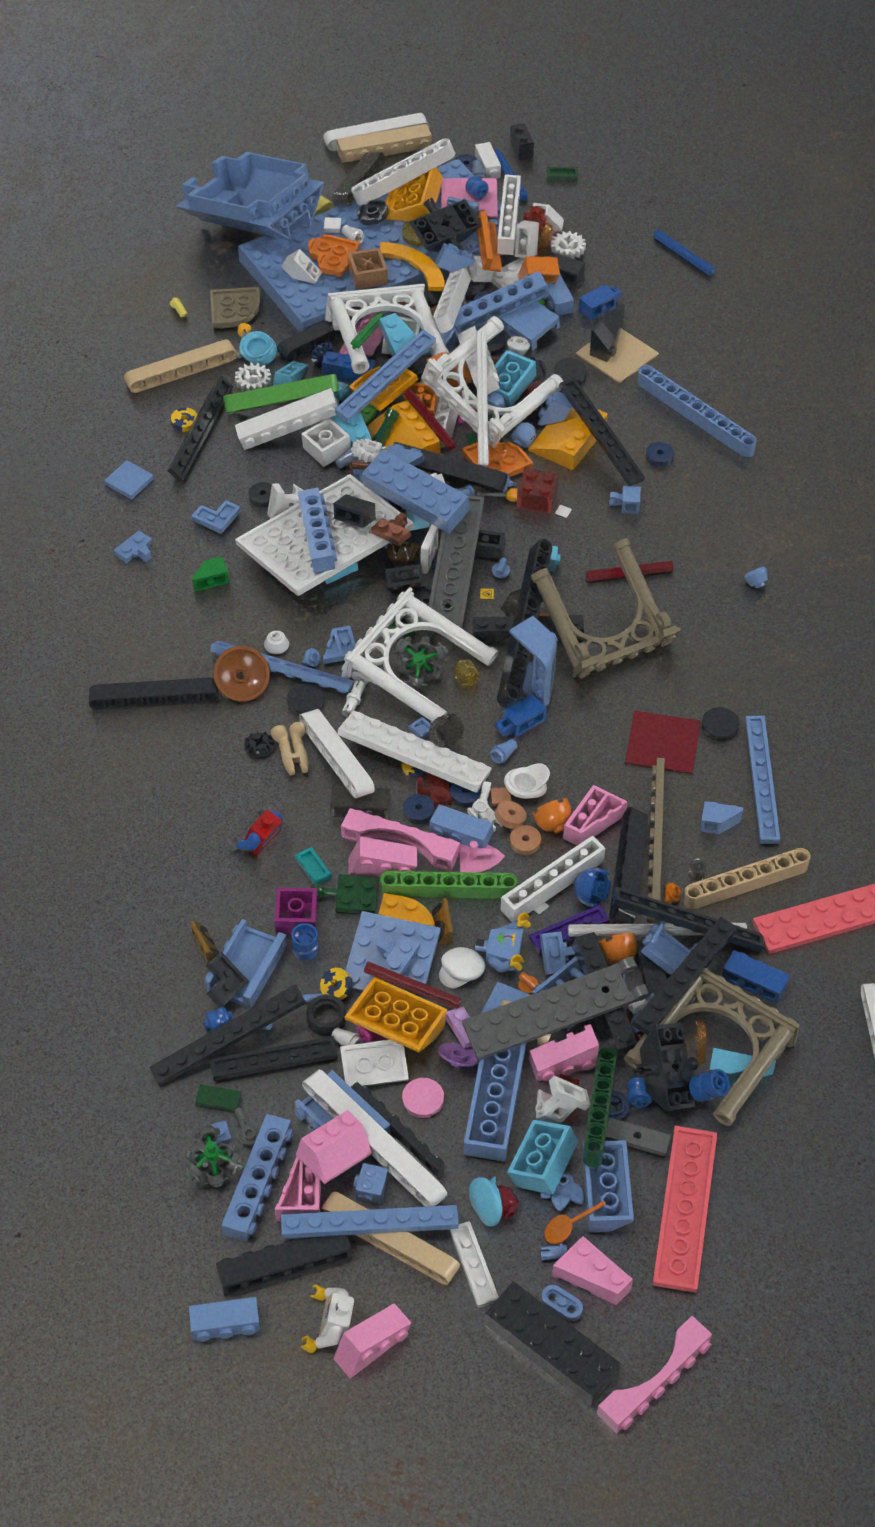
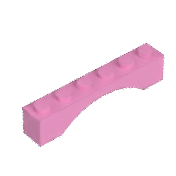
[341,808,460,872]
[597,1316,712,1433]

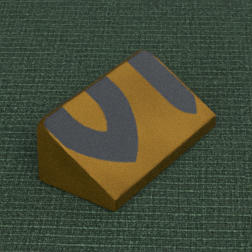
[432,898,453,944]
[190,921,219,963]

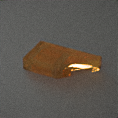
[695,1020,706,1063]

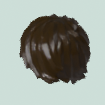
[386,541,422,566]

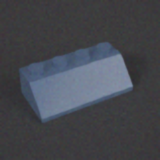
[582,1140,634,1233]

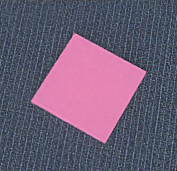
[441,178,498,218]

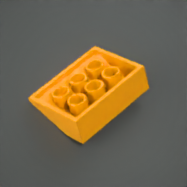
[385,167,443,222]
[367,400,440,454]
[528,407,608,470]
[345,977,447,1052]

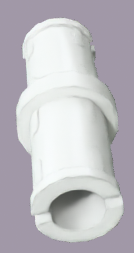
[341,681,366,717]

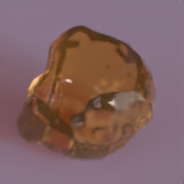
[537,221,554,248]

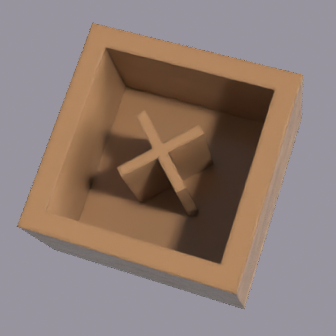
[348,248,388,290]

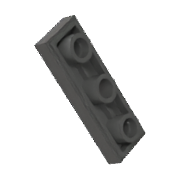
[606,1117,671,1157]

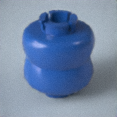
[465,176,489,200]
[202,1007,234,1032]
[627,1076,653,1108]

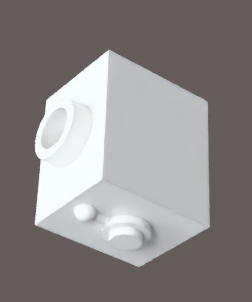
[467,256,494,282]

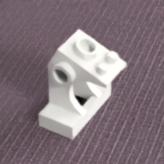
[267,483,303,519]
[536,1076,590,1124]

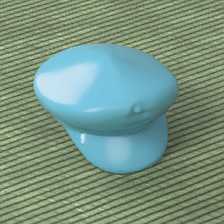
[239,331,277,366]
[469,1177,502,1226]

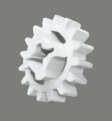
[551,231,586,259]
[235,363,272,392]
[351,439,387,463]

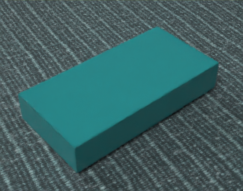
[295,847,332,884]

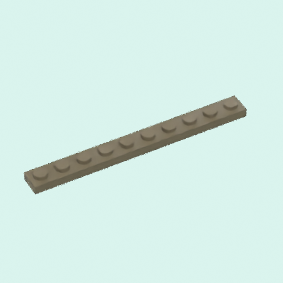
[647,758,665,924]

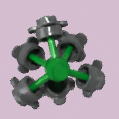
[395,637,448,689]
[182,1123,245,1187]

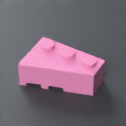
[563,785,627,846]
[348,836,417,877]
[529,1024,599,1082]
[275,1156,321,1221]
[552,1236,633,1305]
[334,1303,411,1379]

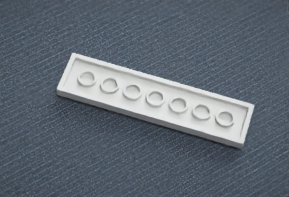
[337,710,492,793]

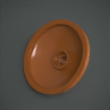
[213,646,270,702]

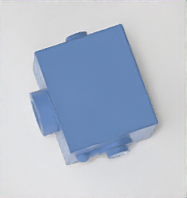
[354,1163,389,1205]

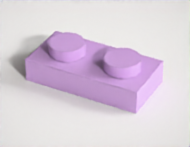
[446,1007,471,1048]

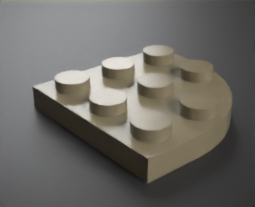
[210,287,260,328]

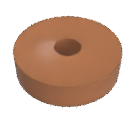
[495,801,527,829]
[510,825,541,855]

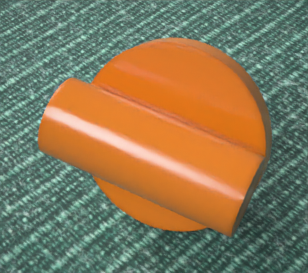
[664,882,681,904]
[518,972,539,994]

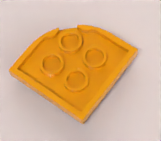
[349,366,418,411]
[378,893,435,926]

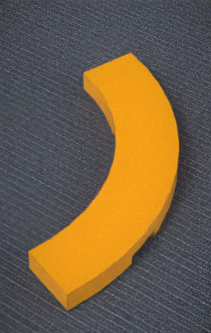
[380,242,445,291]

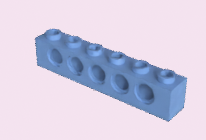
[454,271,550,333]
[297,488,337,573]
[221,1114,294,1242]

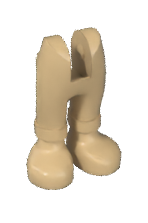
[271,722,309,776]

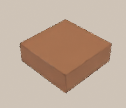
[491,788,511,807]

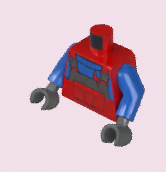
[225,804,283,856]

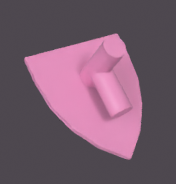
[459,841,505,873]

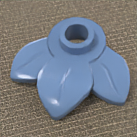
[540,1171,584,1211]

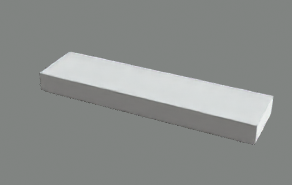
[449,1221,499,1308]

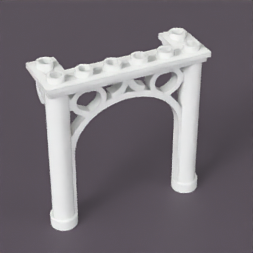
[325,284,450,374]
[421,316,563,448]
[341,587,499,727]

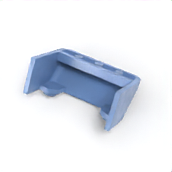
[509,616,557,707]

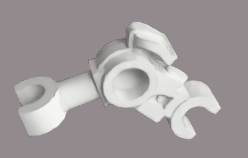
[467,781,503,832]

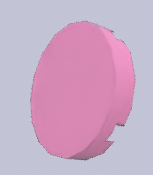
[402,1078,444,1118]

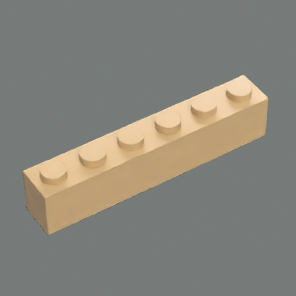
[337,124,432,163]

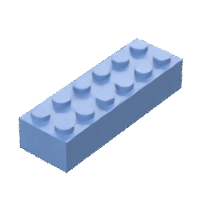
[362,449,471,534]
[463,1043,526,1162]

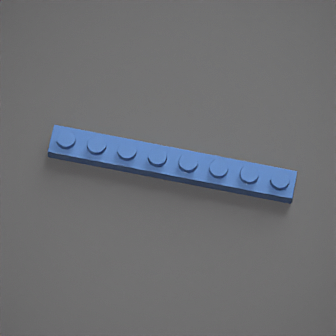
[335,330,436,422]
[210,641,355,693]
[745,716,780,844]
[281,1205,459,1239]

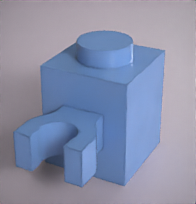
[609,486,641,514]

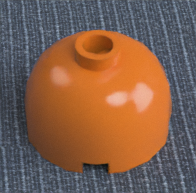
[532,798,572,833]
[598,933,637,966]

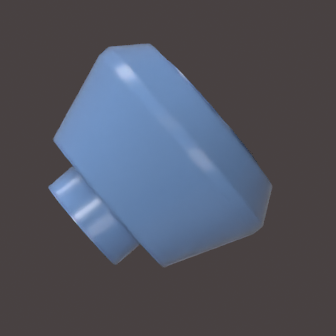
[744,567,768,589]

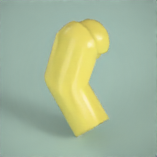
[169,297,188,318]

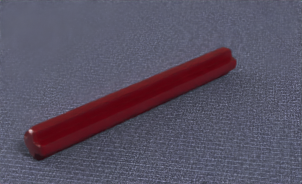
[404,389,456,451]
[585,561,674,582]
[364,962,461,1009]

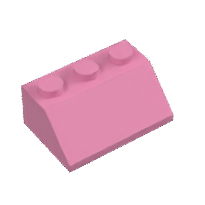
[296,1110,372,1184]

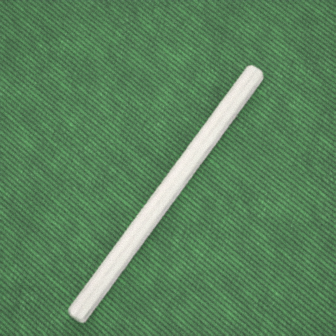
[476,331,489,467]
[568,923,747,937]

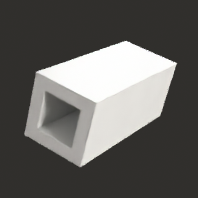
[475,142,501,178]

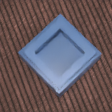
[408,717,435,739]

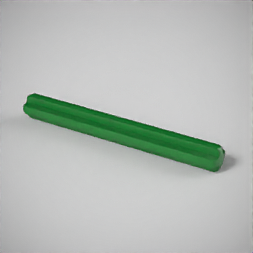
[350,312,384,349]

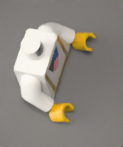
[301,1285,354,1353]

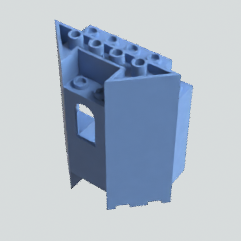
[175,152,324,241]

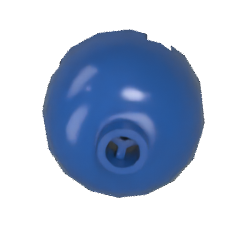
[574,868,611,908]

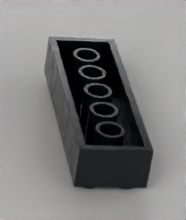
[484,1281,621,1407]

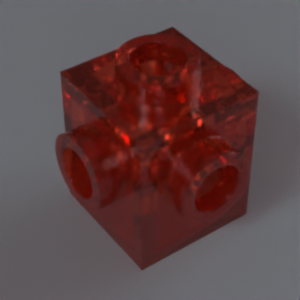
[522,206,547,231]

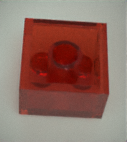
[517,468,559,513]

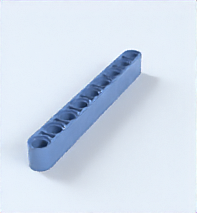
[637,365,756,458]

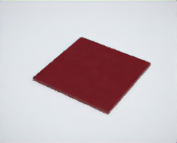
[625,710,701,774]

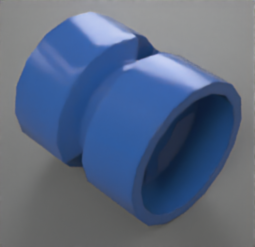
[291,923,319,961]
[689,1069,730,1102]

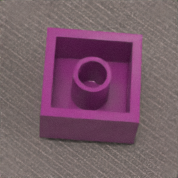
[274,887,318,935]

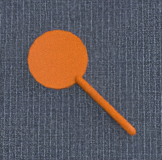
[545,1201,606,1245]

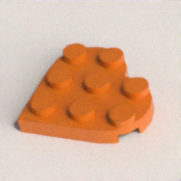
[308,234,360,277]

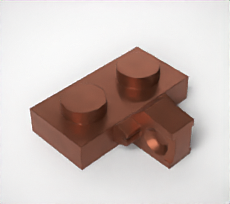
[371,513,411,546]

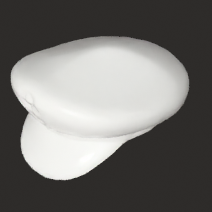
[504,763,550,799]
[439,947,485,989]

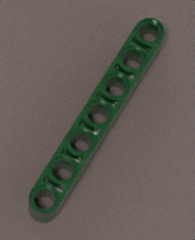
[583,1047,617,1167]

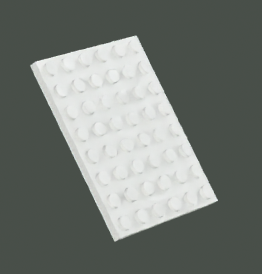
[235,474,414,596]

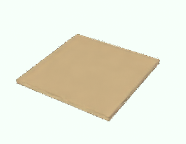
[576,328,659,384]

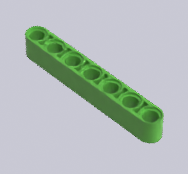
[223,374,339,414]
[380,871,518,899]

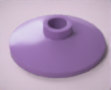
[438,1043,479,1067]

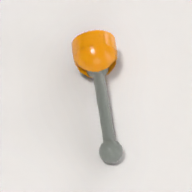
[236,323,252,359]
[476,488,519,502]

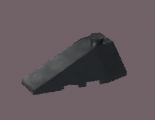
[590,304,625,362]

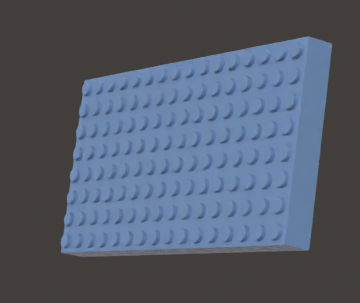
[238,159,519,332]

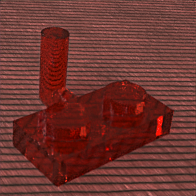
[416,772,452,808]

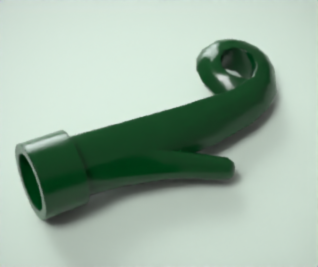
[372,408,400,450]

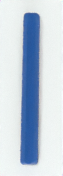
[493,148,528,201]
[653,229,715,276]

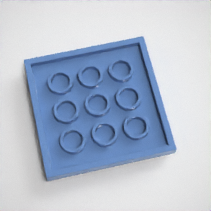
[345,911,441,998]

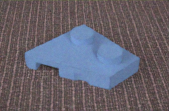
[323,626,356,664]

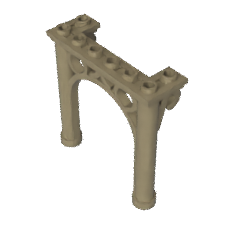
[531,538,681,678]
[624,968,800,1126]

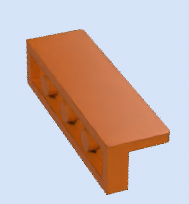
[477,211,502,272]

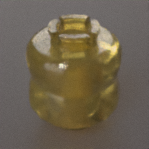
[453,659,479,687]

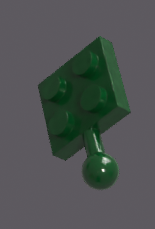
[310,874,378,914]

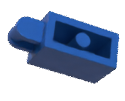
[579,284,623,321]
[495,694,547,737]

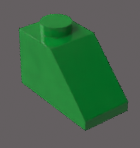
[192,556,229,592]

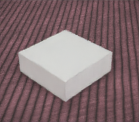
[324,217,341,233]

